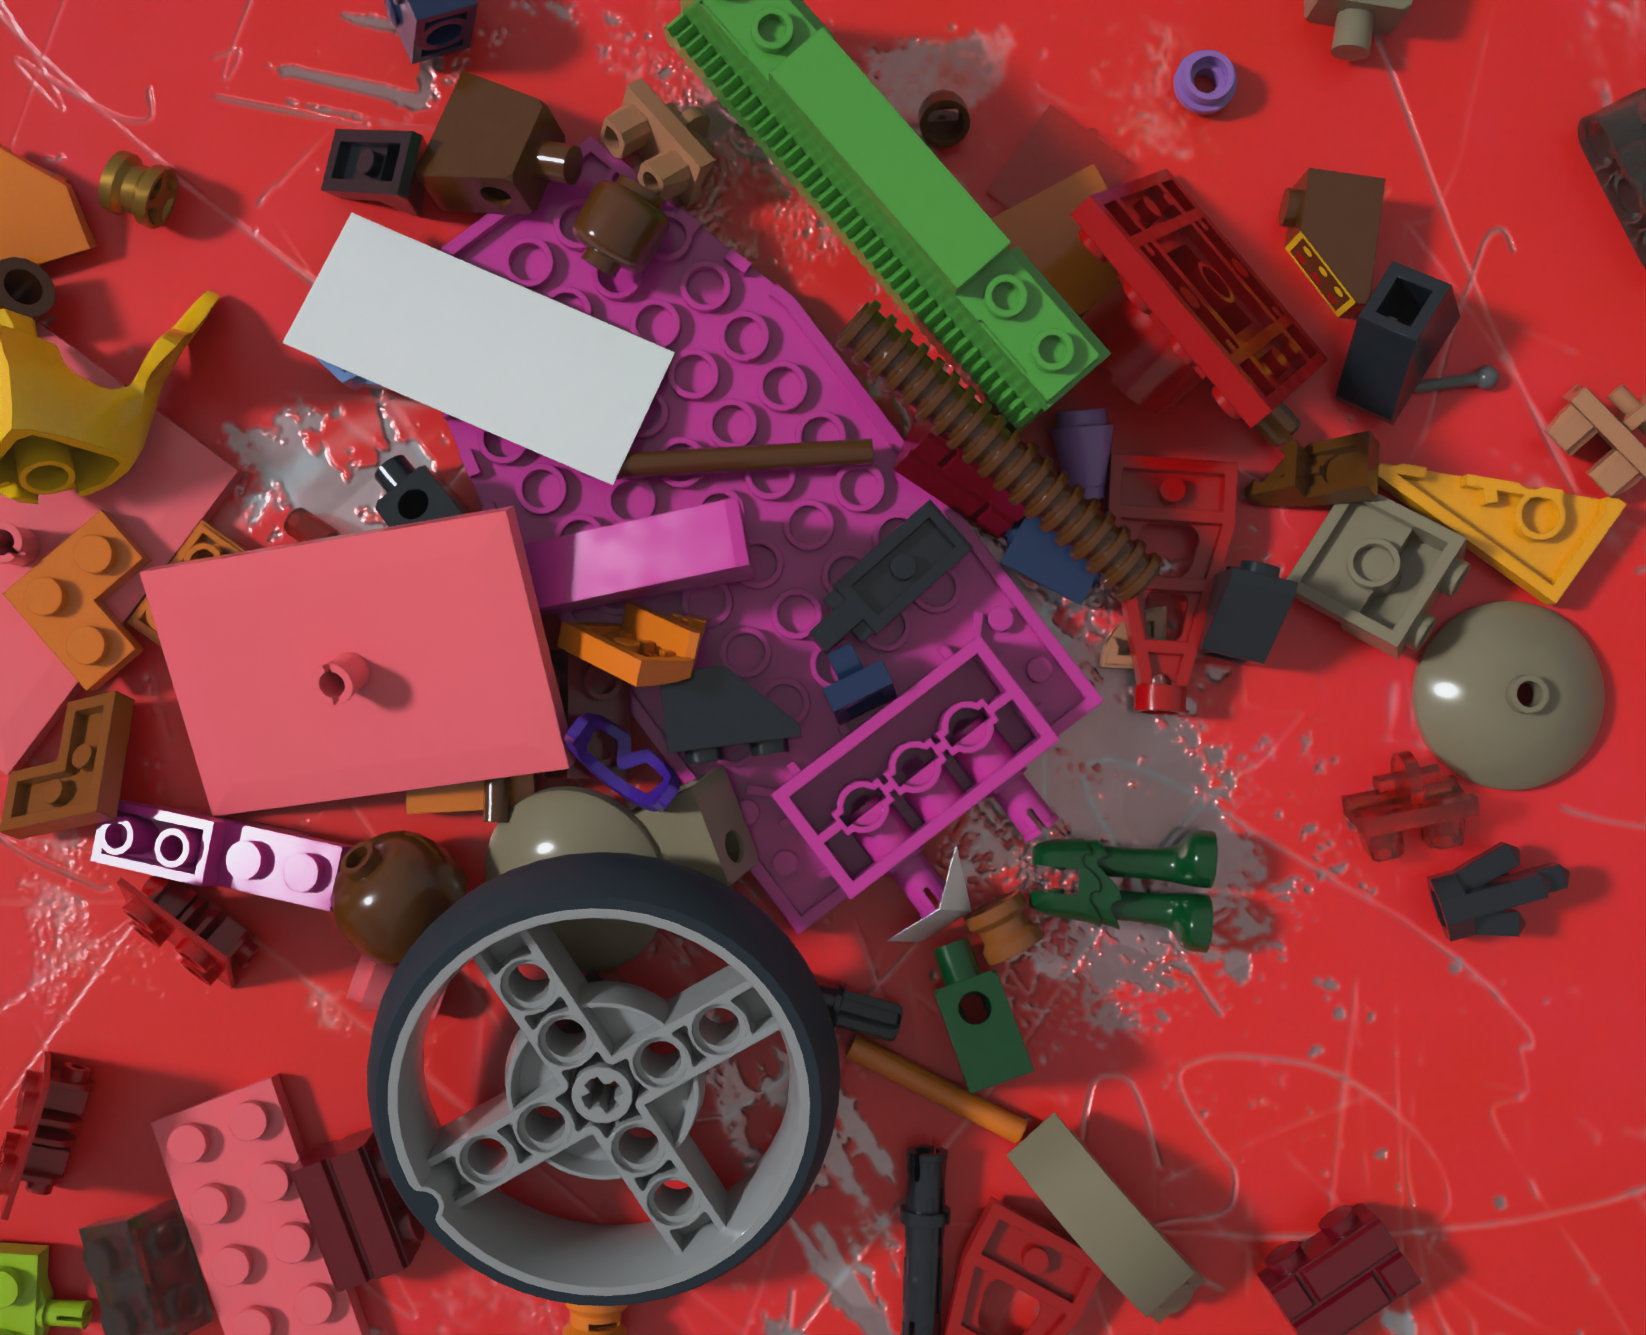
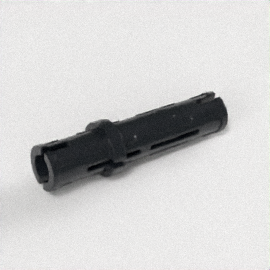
[899,1145,951,1335]

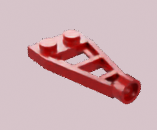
[1104,454,1238,716]
[942,1196,1103,1335]

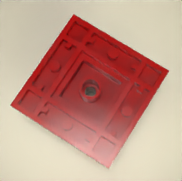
[1070,169,1328,428]

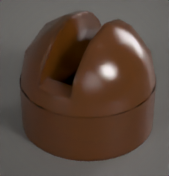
[918,89,970,147]

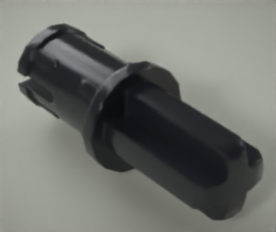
[817,982,903,1042]

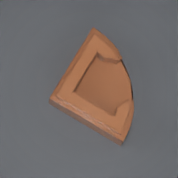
[1098,607,1167,670]

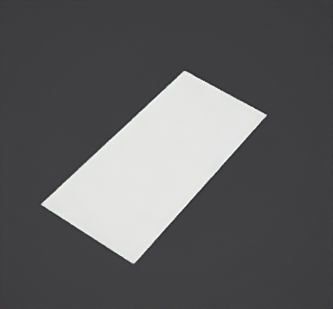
[282,212,675,485]

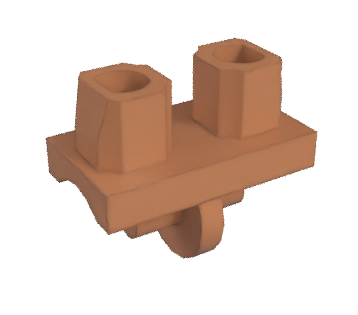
[599,78,715,207]
[1544,384,1646,498]

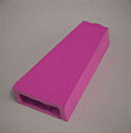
[524,497,755,616]

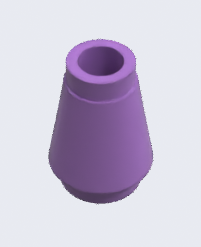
[1050,408,1114,500]

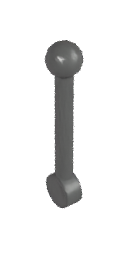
[1413,365,1500,394]

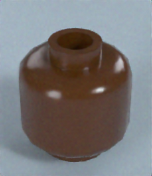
[572,174,669,278]

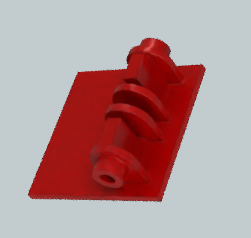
[117,875,260,989]
[0,1051,93,1220]

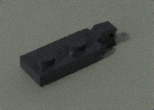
[809,500,973,654]

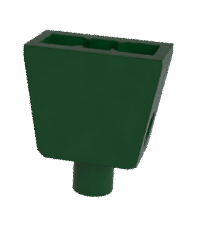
[932,938,1034,1094]

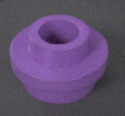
[1173,50,1238,115]

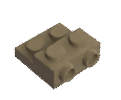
[1286,493,1471,660]

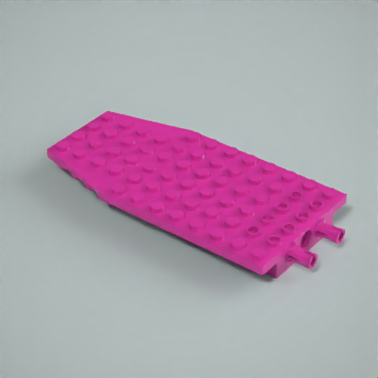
[439,136,1104,934]

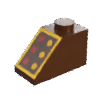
[1279,168,1385,319]

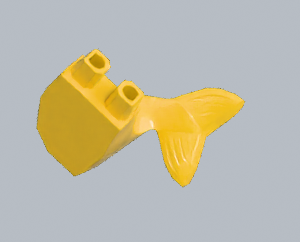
[0,290,221,504]

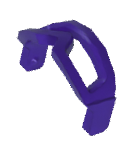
[564,712,682,813]

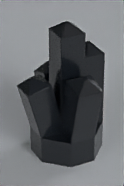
[1427,841,1570,942]

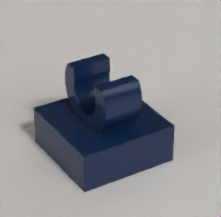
[822,643,897,725]

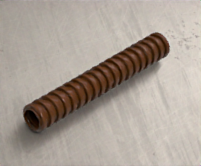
[835,299,1162,602]

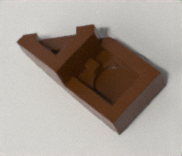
[1244,430,1380,507]

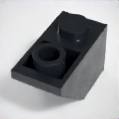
[1335,261,1460,425]
[1197,560,1298,666]
[660,666,802,764]

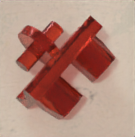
[1341,750,1480,862]

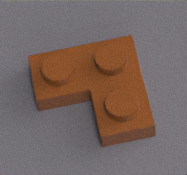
[0,690,135,840]

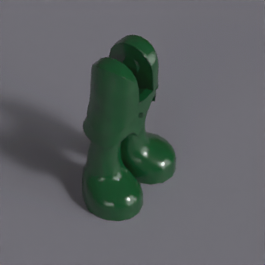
[1029,830,1218,953]

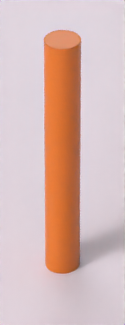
[845,1034,1027,1144]

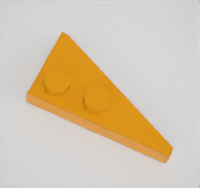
[1378,463,1627,605]

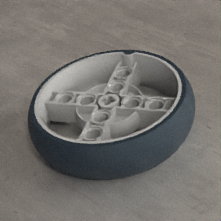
[367,852,840,1306]

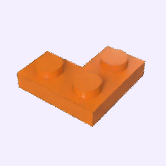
[3,510,152,691]

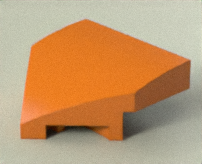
[0,144,97,264]
[557,600,707,687]

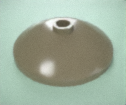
[1411,601,1605,790]
[485,786,661,973]

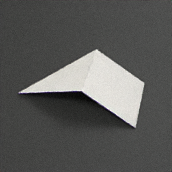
[887,845,971,942]

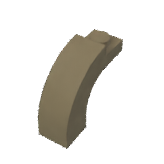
[1006,1112,1206,1324]

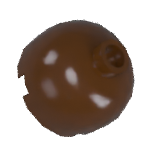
[330,830,467,964]

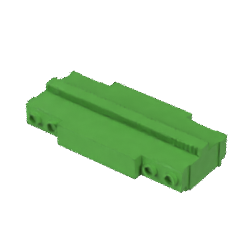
[664,0,1111,431]

